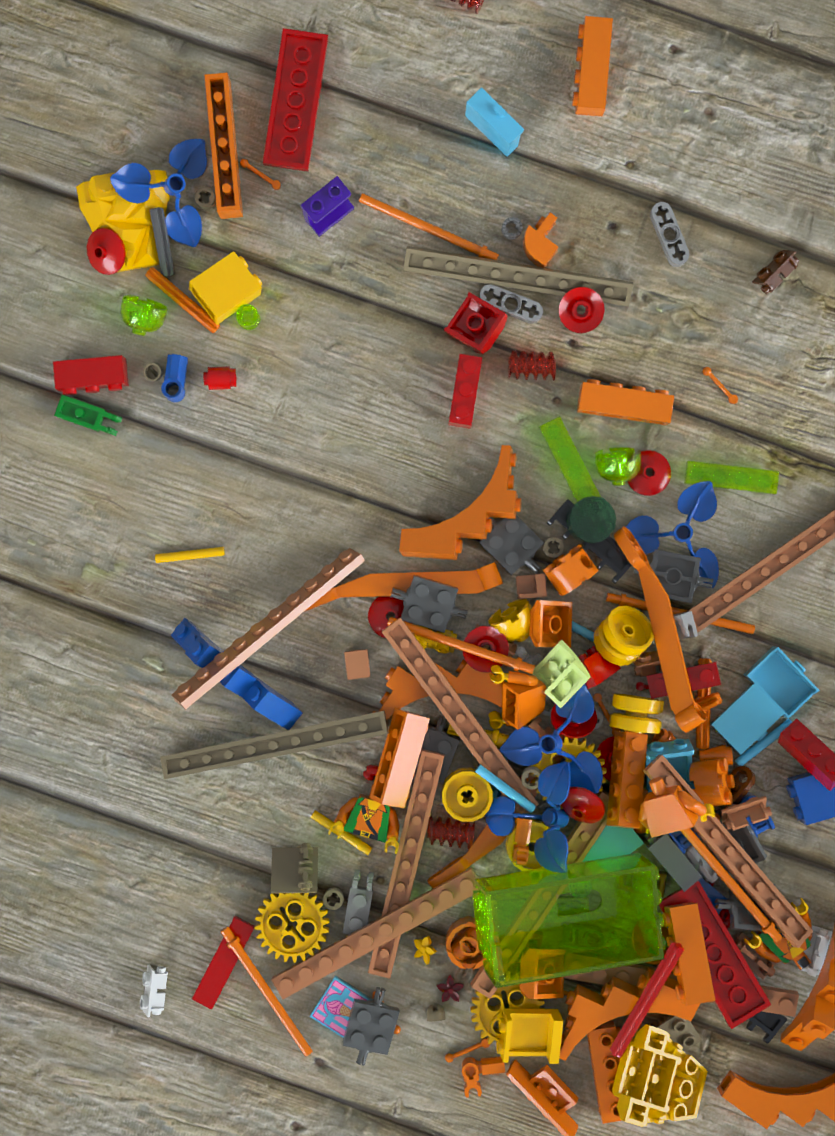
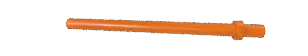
[359,193,499,260]
[606,593,755,634]
[387,617,535,674]
[681,828,782,943]
[220,926,313,1057]

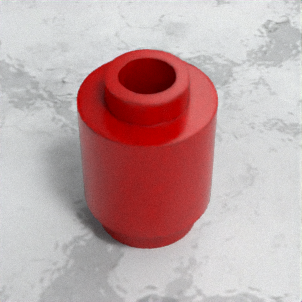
[203,366,237,390]

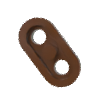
[723,766,756,808]

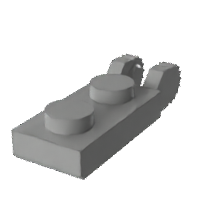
[343,869,374,934]

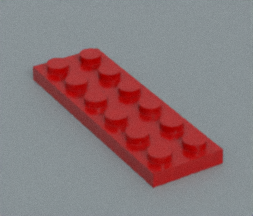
[263,28,329,172]
[657,881,771,1029]

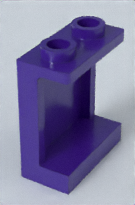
[301,176,354,237]

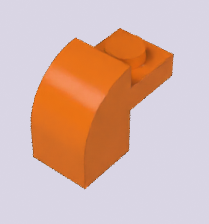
[523,212,559,268]

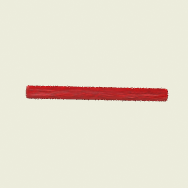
[610,942,684,1058]

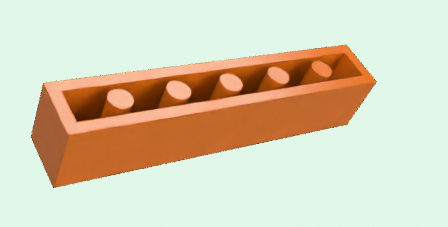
[204,72,243,219]

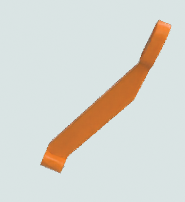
[614,526,707,733]
[304,562,503,612]
[427,733,579,889]

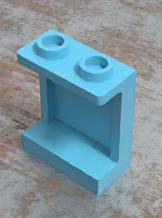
[645,739,695,792]

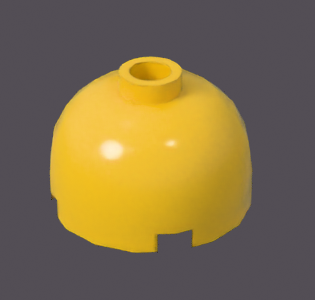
[488,599,532,642]

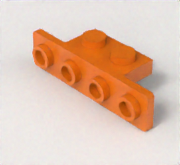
[506,1059,579,1136]

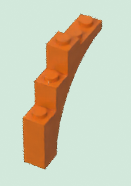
[399,445,522,560]
[372,659,505,720]
[780,923,835,1051]
[559,968,700,1061]
[717,1070,835,1129]

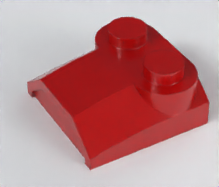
[444,292,508,354]

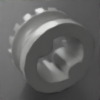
[501,217,523,240]

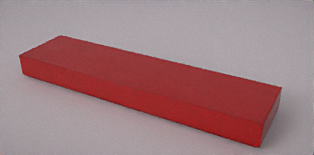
[192,915,255,1010]

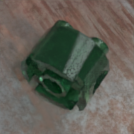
[567,496,616,544]

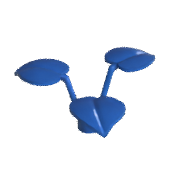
[110,139,207,247]
[626,481,719,589]
[499,684,603,794]
[485,762,571,873]

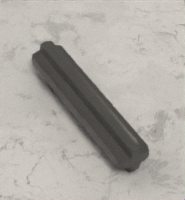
[150,207,175,277]

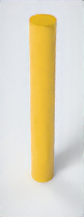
[155,547,225,563]
[310,810,372,855]

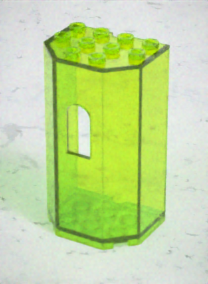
[472,853,666,988]

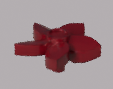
[436,975,464,1002]

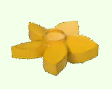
[414,936,437,965]

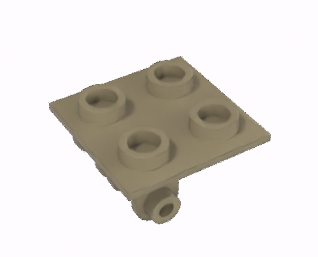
[271,843,318,893]
[650,1014,702,1051]

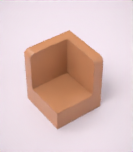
[516,573,547,599]
[344,649,370,680]

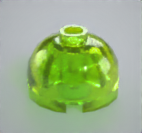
[120,295,168,336]
[595,447,641,486]

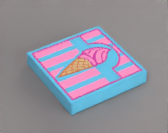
[310,976,373,1038]

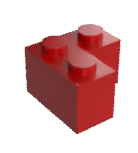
[577,646,621,689]

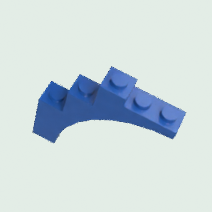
[171,618,303,730]

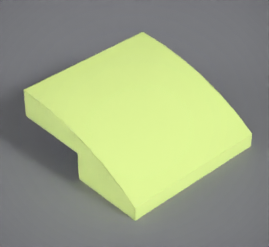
[533,640,591,708]

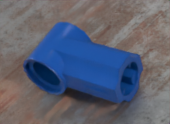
[161,354,188,403]

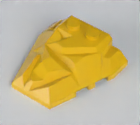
[76,170,170,272]
[612,1024,708,1127]

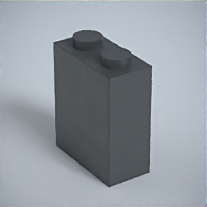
[642,832,702,892]

